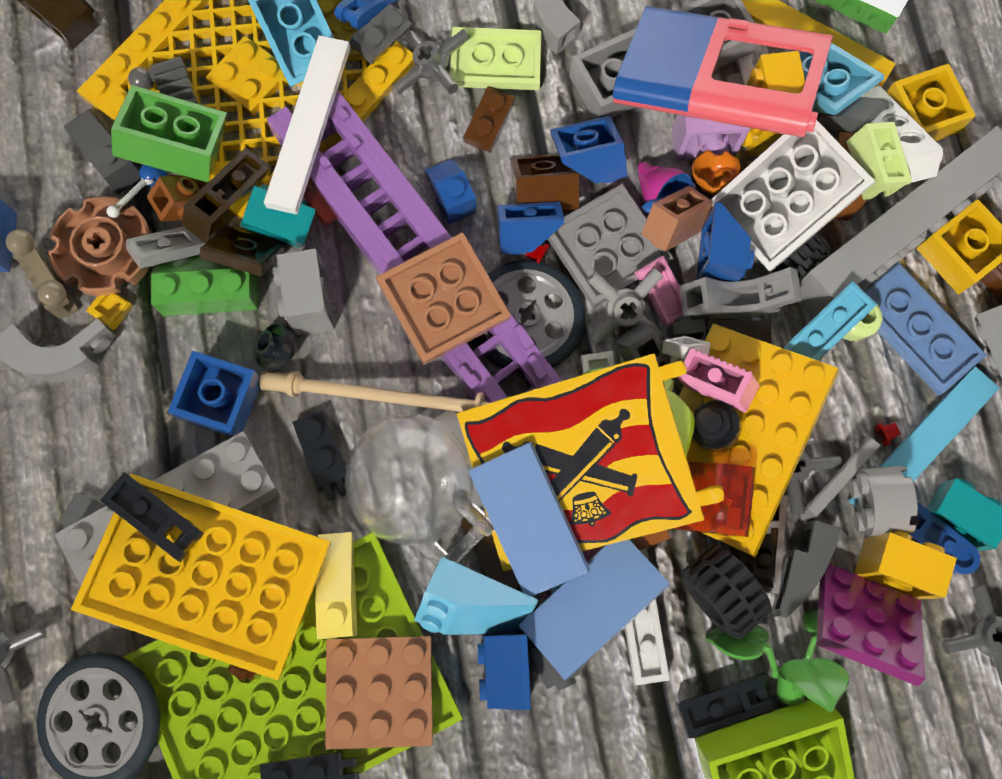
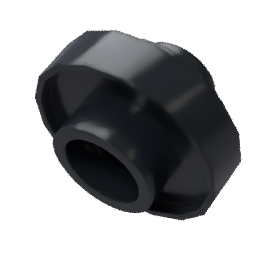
[255,323,295,371]
[692,401,742,452]

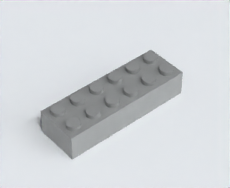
[569,0,756,119]
[54,431,280,586]

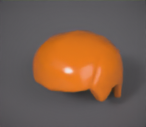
[691,150,742,196]

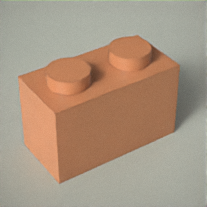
[641,186,713,252]

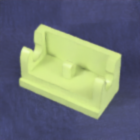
[846,122,912,200]

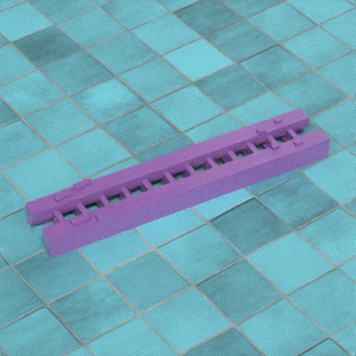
[267,89,562,402]

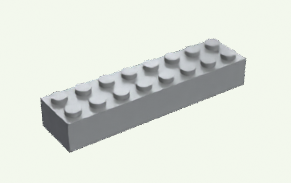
[798,126,1002,319]

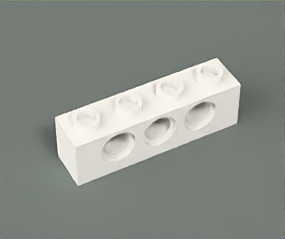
[854,86,943,183]

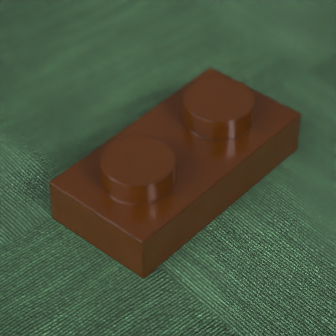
[463,86,515,153]

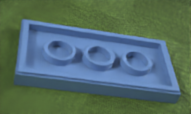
[864,263,987,396]
[468,442,590,596]
[519,539,671,680]

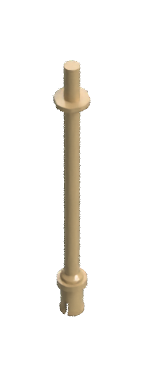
[259,370,492,412]

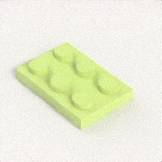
[450,27,541,90]

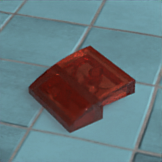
[674,462,756,537]

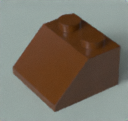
[510,153,580,214]

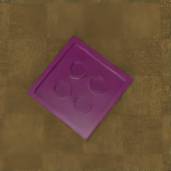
[816,564,926,686]

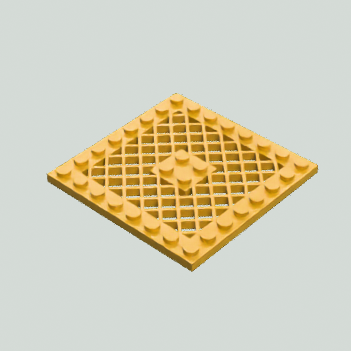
[77,0,414,235]

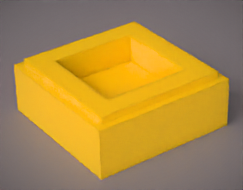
[86,286,134,331]

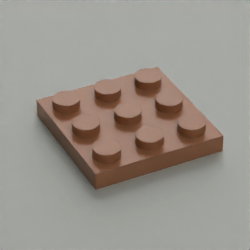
[376,232,511,365]
[325,636,433,749]

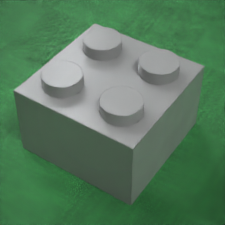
[273,249,334,336]

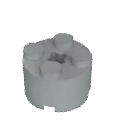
[849,466,918,536]

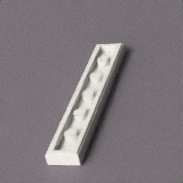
[264,35,350,215]

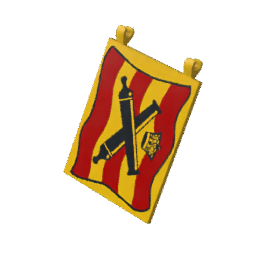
[457,353,724,571]

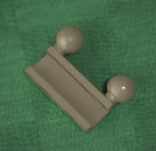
[5,229,80,318]

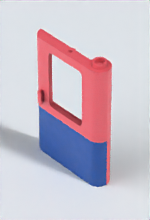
[613,6,833,138]

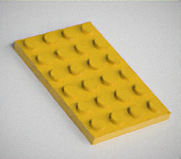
[679,324,839,557]
[71,474,331,680]

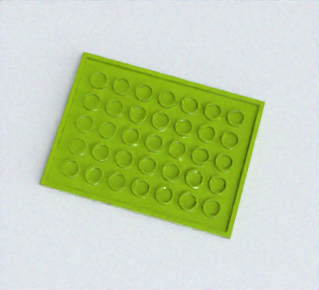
[123,532,463,779]

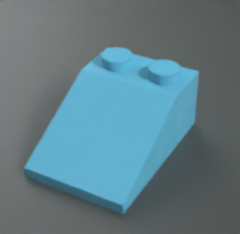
[248,0,334,87]
[791,43,884,115]
[414,557,538,635]

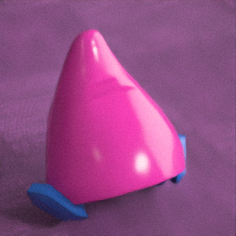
[638,162,696,214]

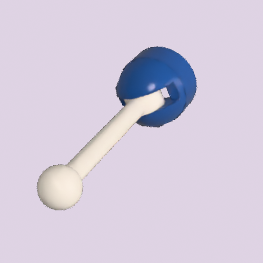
[106,165,168,218]

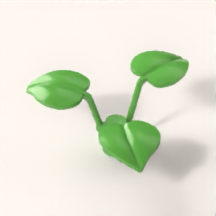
[705,609,849,712]

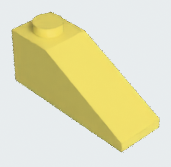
[315,532,358,639]

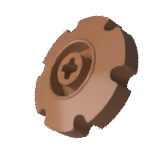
[48,196,153,297]

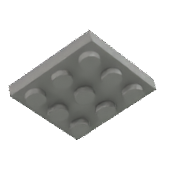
[548,184,673,308]

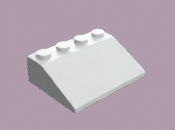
[711,120,875,272]

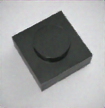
[666,316,706,340]

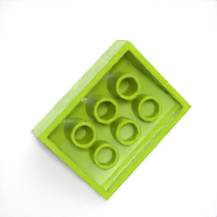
[694,699,855,779]

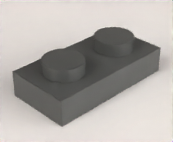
[349,3,412,65]

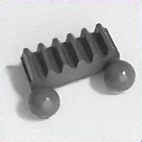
[128,56,198,104]

